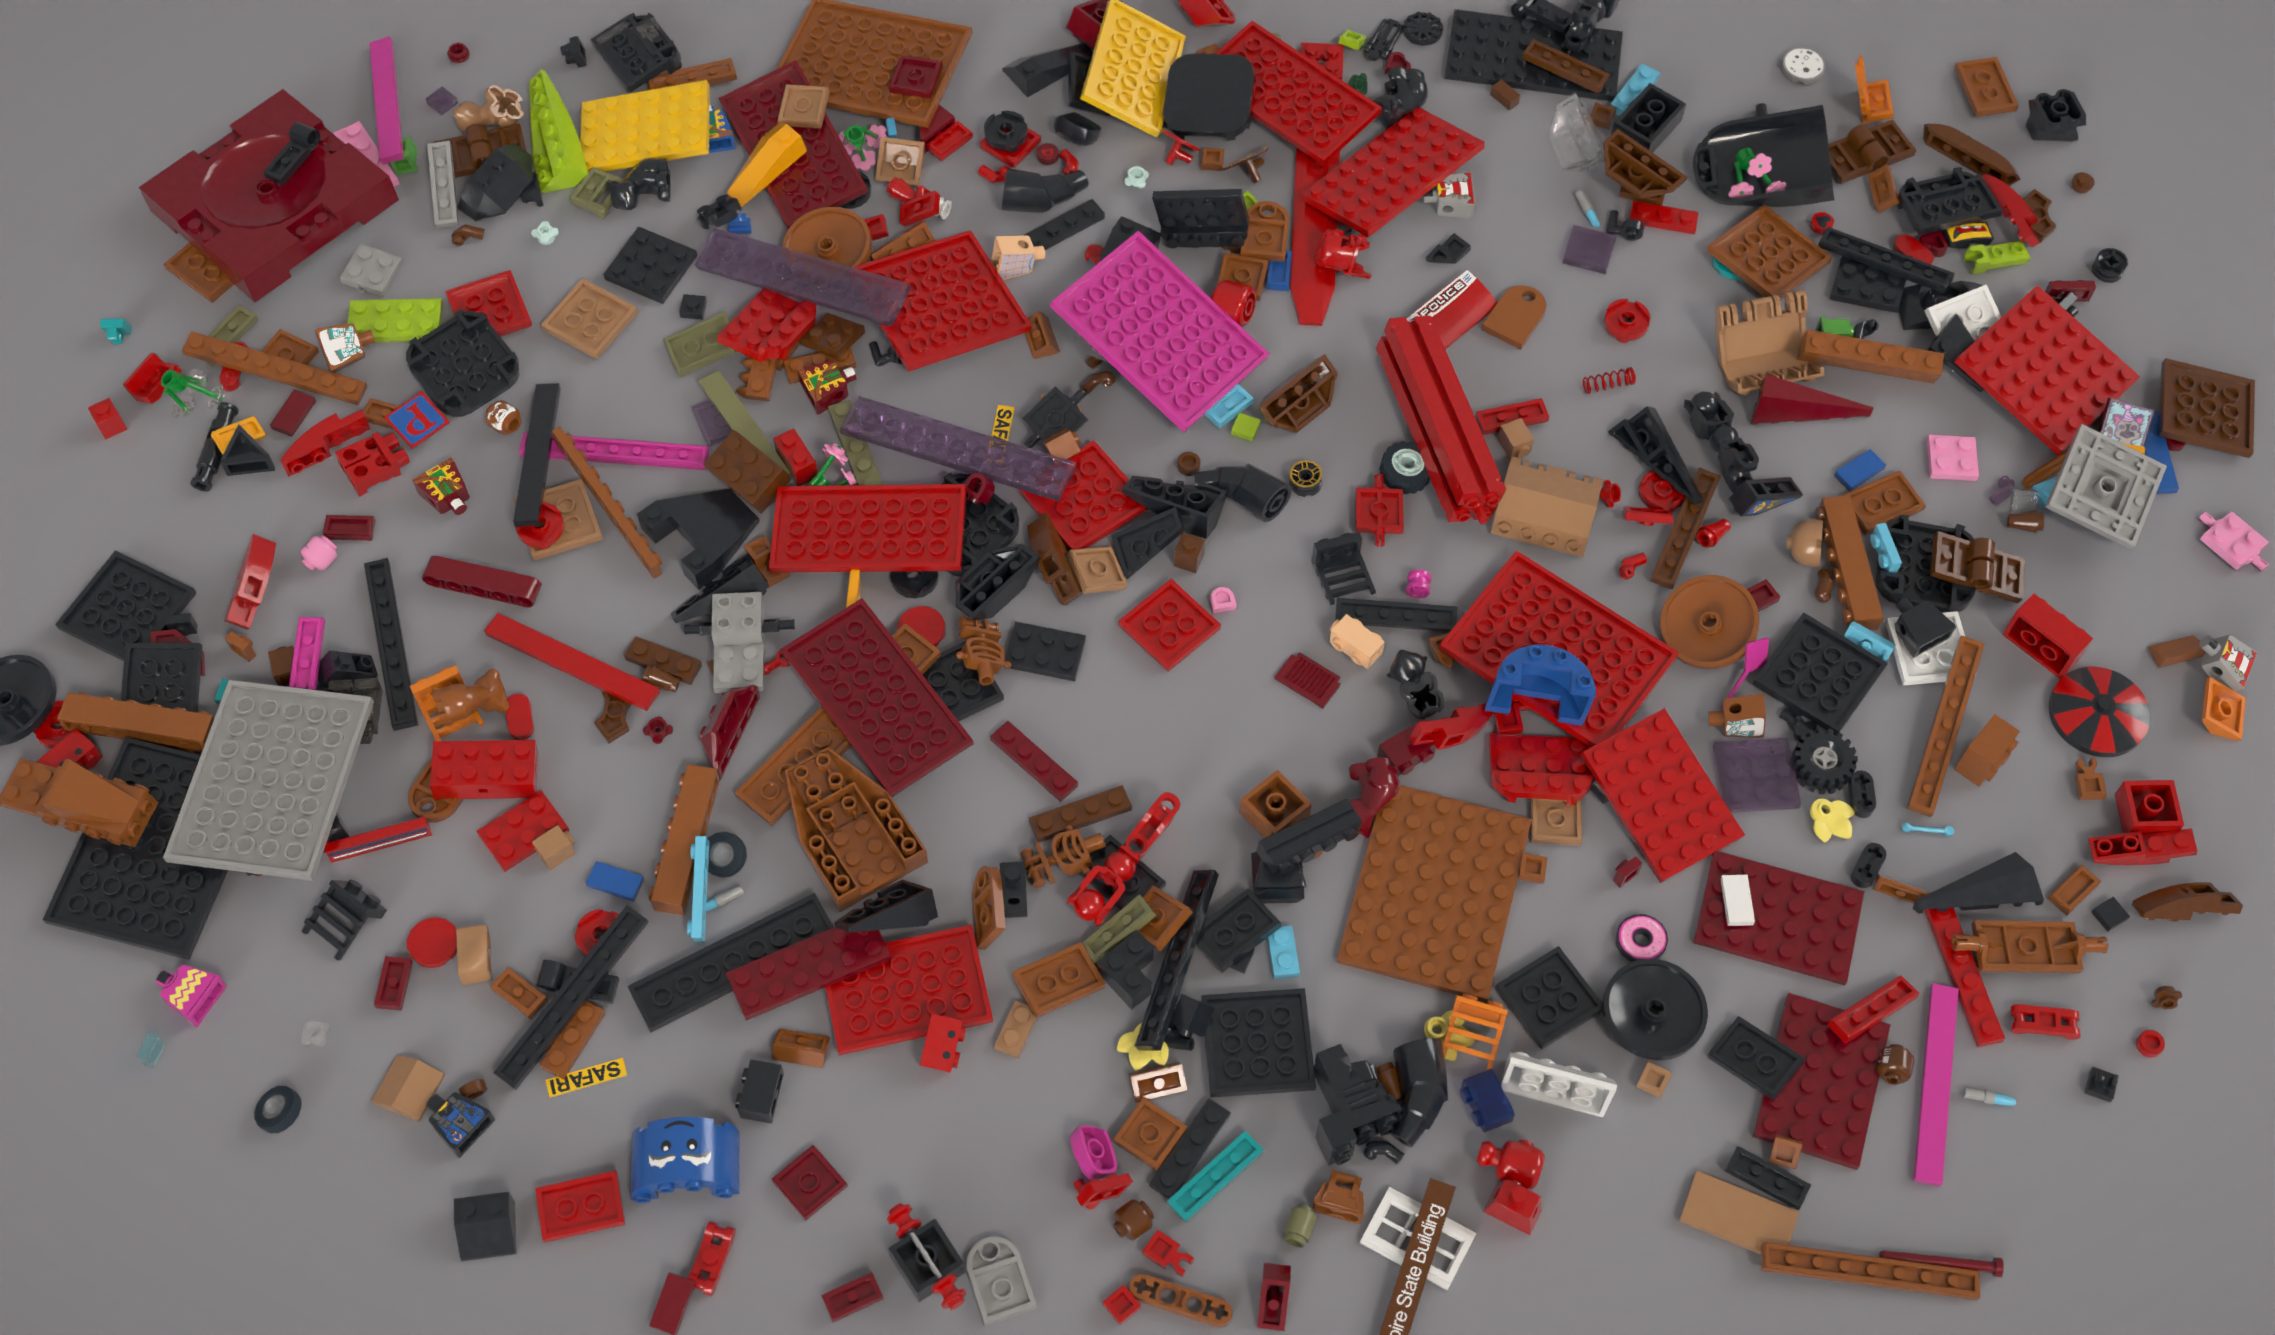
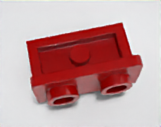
[123,353,182,404]

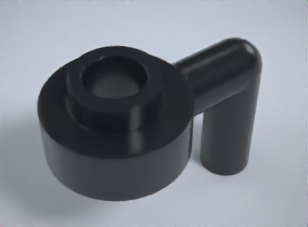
[1606,210,1644,241]
[869,341,903,367]

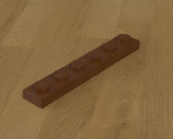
[1650,467,1721,590]

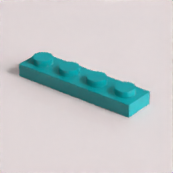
[1167,1131,1264,1223]

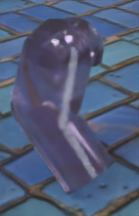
[1989,476,2015,506]

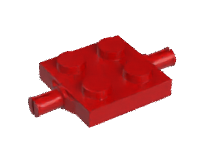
[1355,474,1404,547]

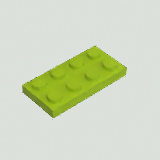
[347,298,443,342]

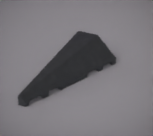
[1608,406,1704,505]
[1912,852,2044,914]

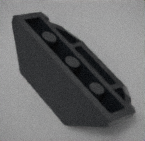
[458,143,534,222]
[955,543,1040,621]

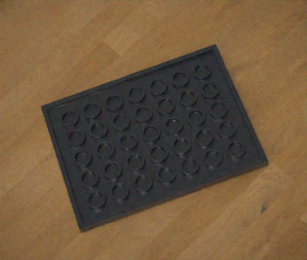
[43,737,228,960]

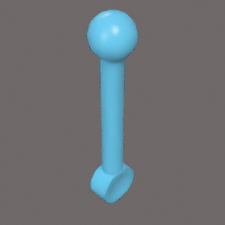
[1902,823,1954,837]

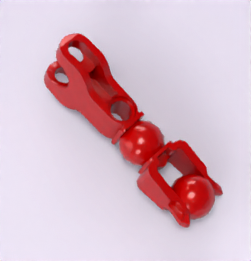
[1066,792,1180,927]

